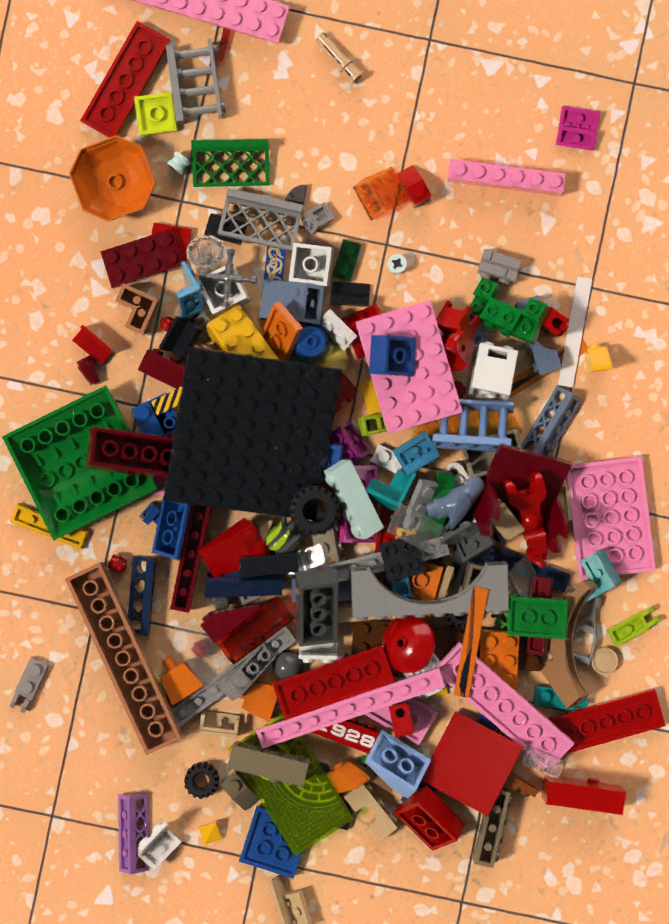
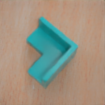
[365,470,416,513]
[574,549,622,602]

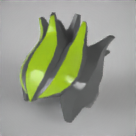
[265,516,309,554]

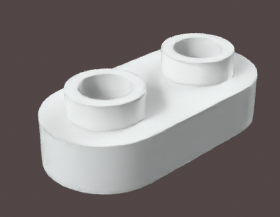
[445,463,469,488]

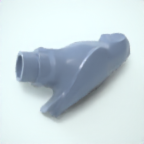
[426,476,485,530]

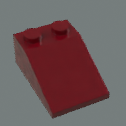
[200,602,262,644]

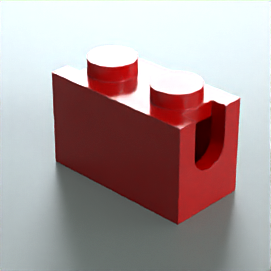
[540,306,569,338]

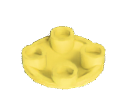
[311,341,348,373]

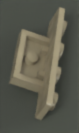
[311,517,348,563]

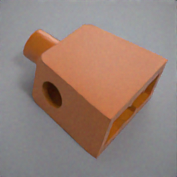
[160,656,205,706]
[239,681,277,722]

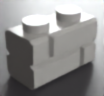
[477,249,521,285]

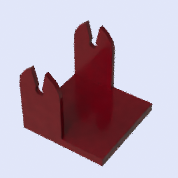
[471,443,572,553]

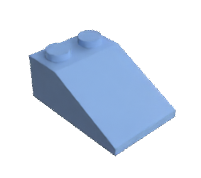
[365,730,431,799]

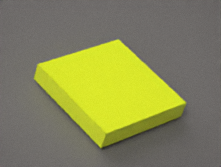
[134,92,178,136]

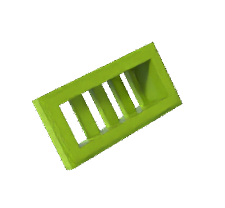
[357,413,387,436]

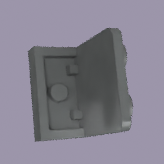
[440,521,497,563]

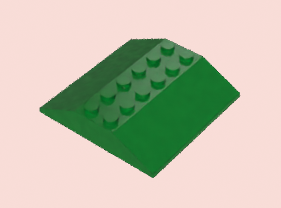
[2,385,158,541]

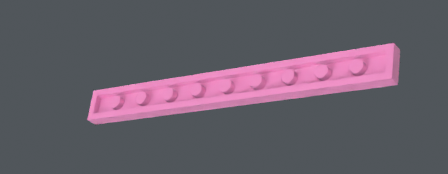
[256,667,445,749]

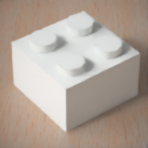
[289,243,334,286]
[197,265,251,317]

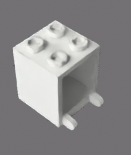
[467,342,518,401]

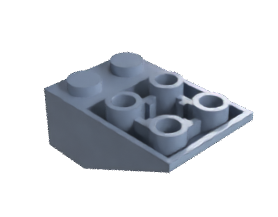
[259,279,324,325]

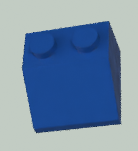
[369,335,416,377]

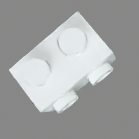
[318,310,357,351]

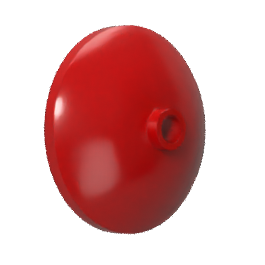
[382,615,435,673]

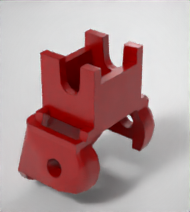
[436,300,482,371]

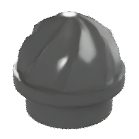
[212,597,232,610]

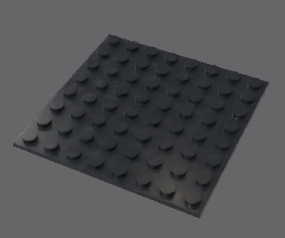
[163,346,343,521]

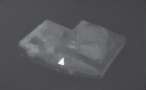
[521,746,566,779]

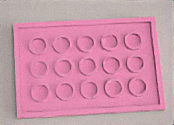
[356,300,462,434]
[566,456,656,580]

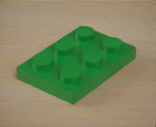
[507,596,568,639]

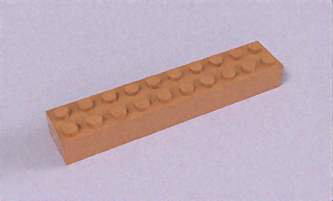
[65,562,184,755]

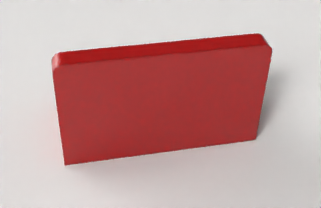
[72,325,114,365]

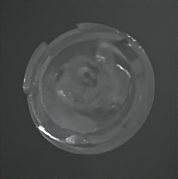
[186,235,225,273]

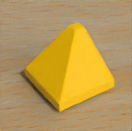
[198,820,223,845]

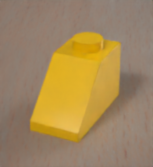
[585,344,612,373]

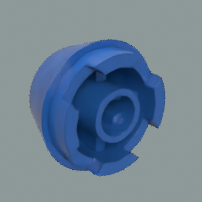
[293,324,329,363]

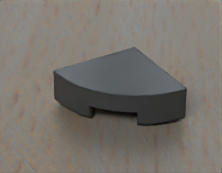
[285,185,307,205]

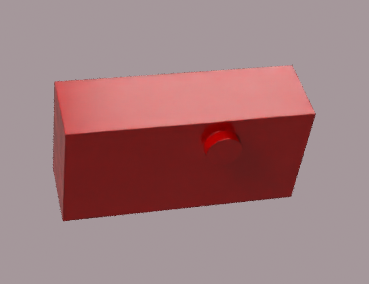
[541,774,626,815]

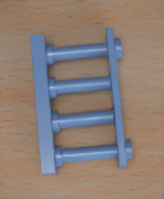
[433,399,514,452]

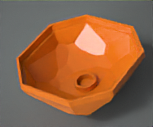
[69,135,156,222]

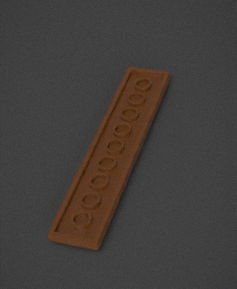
[351,620,543,672]

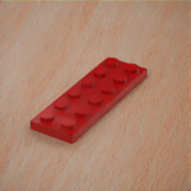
[80,21,171,138]
[272,645,395,720]
[548,688,666,754]

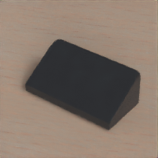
[204,213,247,245]

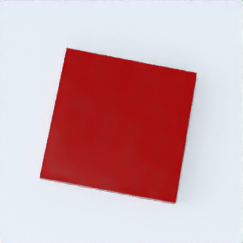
[422,711,524,817]

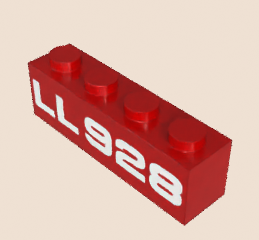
[311,718,379,754]

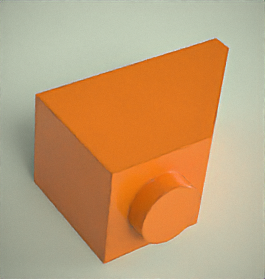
[326,761,370,794]

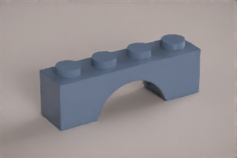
[514,295,562,376]

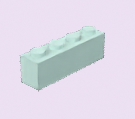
[324,460,384,539]

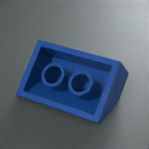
[151,496,191,560]

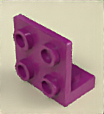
[330,420,371,464]

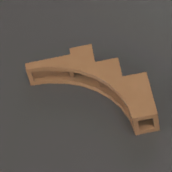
[541,580,598,708]

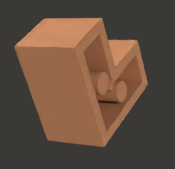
[115,283,160,336]

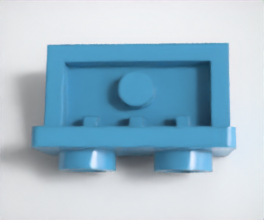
[392,430,440,475]

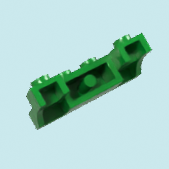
[469,277,550,345]

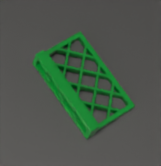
[191,139,270,187]

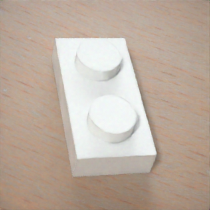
[371,444,406,474]

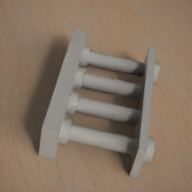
[166,39,226,125]

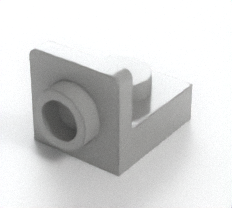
[301,202,335,234]

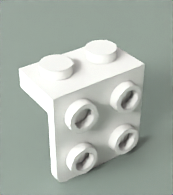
[138,821,181,871]

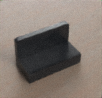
[330,281,370,307]
[159,316,203,361]

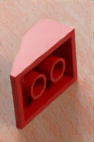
[198,518,270,578]

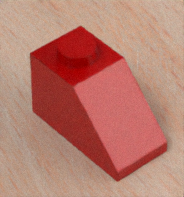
[396,165,432,208]

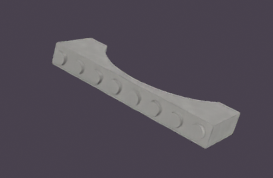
[350,561,509,620]

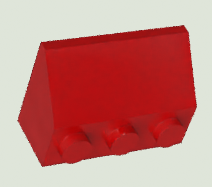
[394,786,465,851]

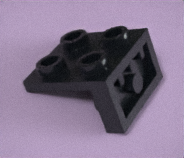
[379,535,429,582]

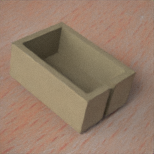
[461,429,523,480]

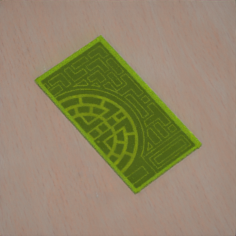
[228,713,354,856]

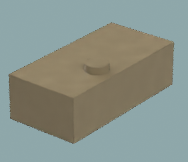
[227,741,310,787]

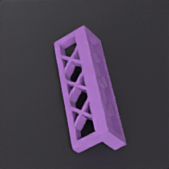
[118,793,149,874]

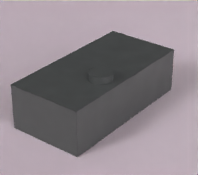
[295,568,338,647]

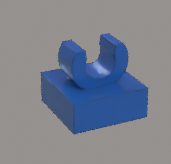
[140,501,161,525]

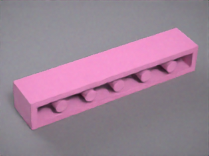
[447,159,565,196]

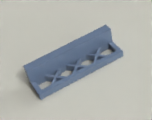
[522,386,582,456]

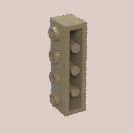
[473,788,512,868]

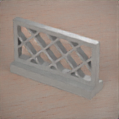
[218,188,303,252]

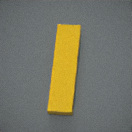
[10,504,89,549]

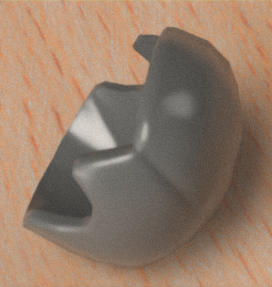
[273,651,304,679]

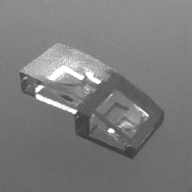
[288,544,328,575]

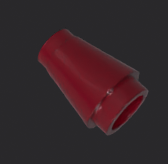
[76,355,100,385]

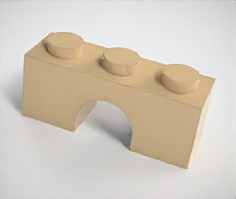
[344,782,398,842]

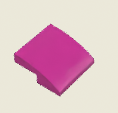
[556,105,600,151]

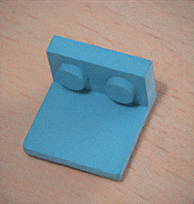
[176,261,205,318]

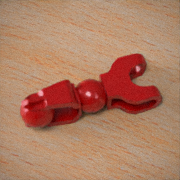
[503,471,550,568]

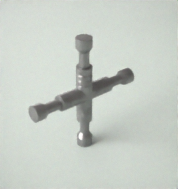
[199,249,257,307]

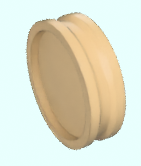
[591,647,618,675]

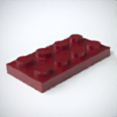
[100,228,184,289]

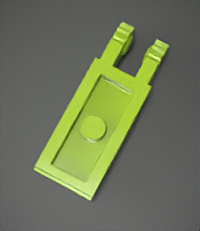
[606,605,661,647]

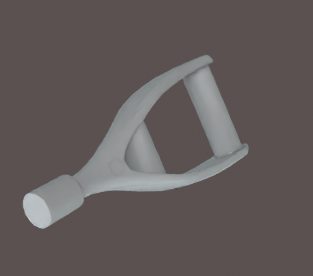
[573,597,602,666]

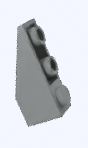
[219,643,276,701]

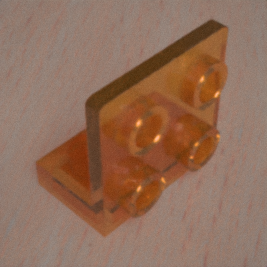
[353,167,409,221]

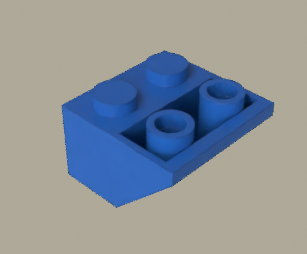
[131,393,177,437]

